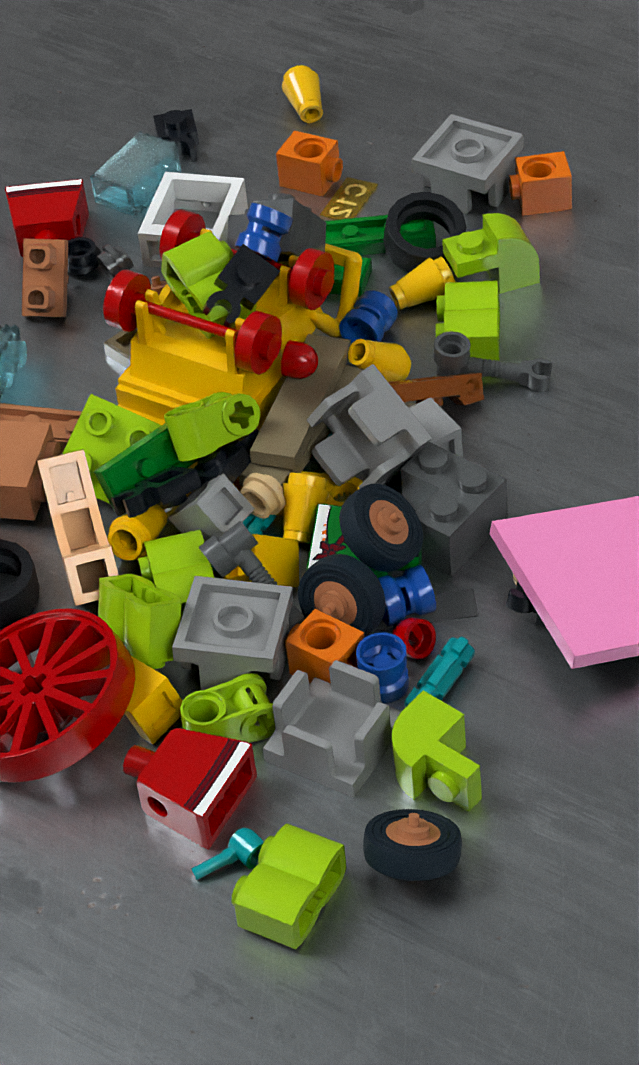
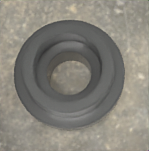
[96,243,134,281]

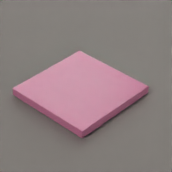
[489,496,639,669]

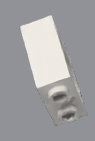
[138,172,248,268]

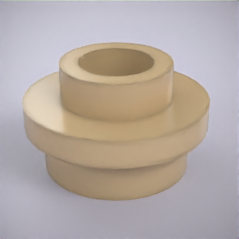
[240,473,285,518]

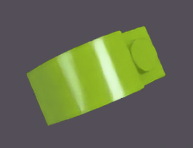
[442,213,540,294]
[392,690,482,812]

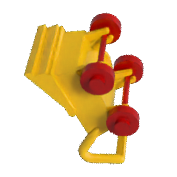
[103,209,362,447]

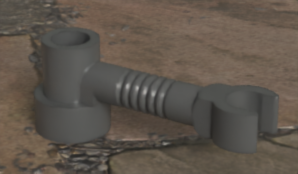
[433,331,552,392]
[199,521,305,631]

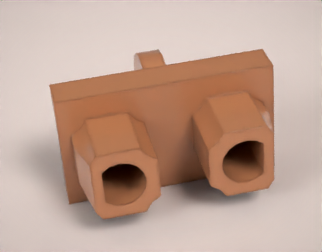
[22,239,69,317]

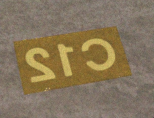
[319,177,378,220]

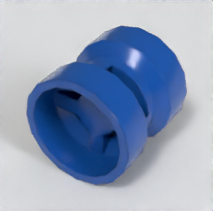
[235,203,293,263]
[339,290,398,344]
[378,565,436,626]
[356,632,409,703]

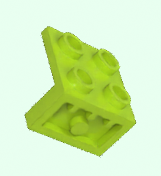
[62,394,162,504]

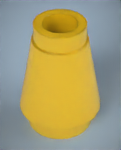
[282,65,323,123]
[388,257,455,310]
[348,339,411,382]
[283,472,329,544]
[107,504,167,560]

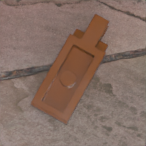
[388,372,484,406]

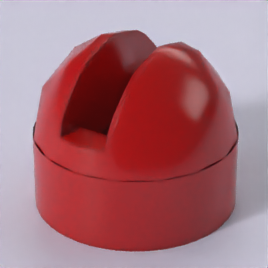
[281,340,318,379]
[392,618,436,659]

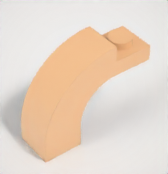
[37,449,119,606]

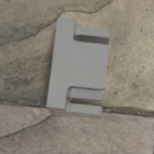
[411,114,524,214]
[307,364,432,488]
[172,576,293,694]
[263,660,402,798]

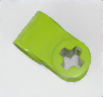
[164,392,261,461]
[180,673,275,743]

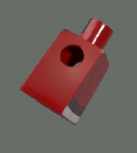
[5,179,89,257]
[123,728,257,850]

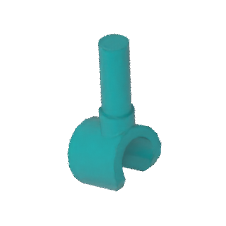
[191,828,264,880]

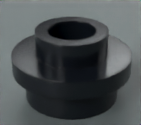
[68,237,101,275]

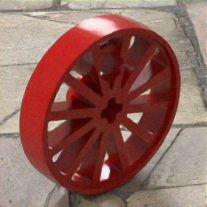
[0,608,135,782]

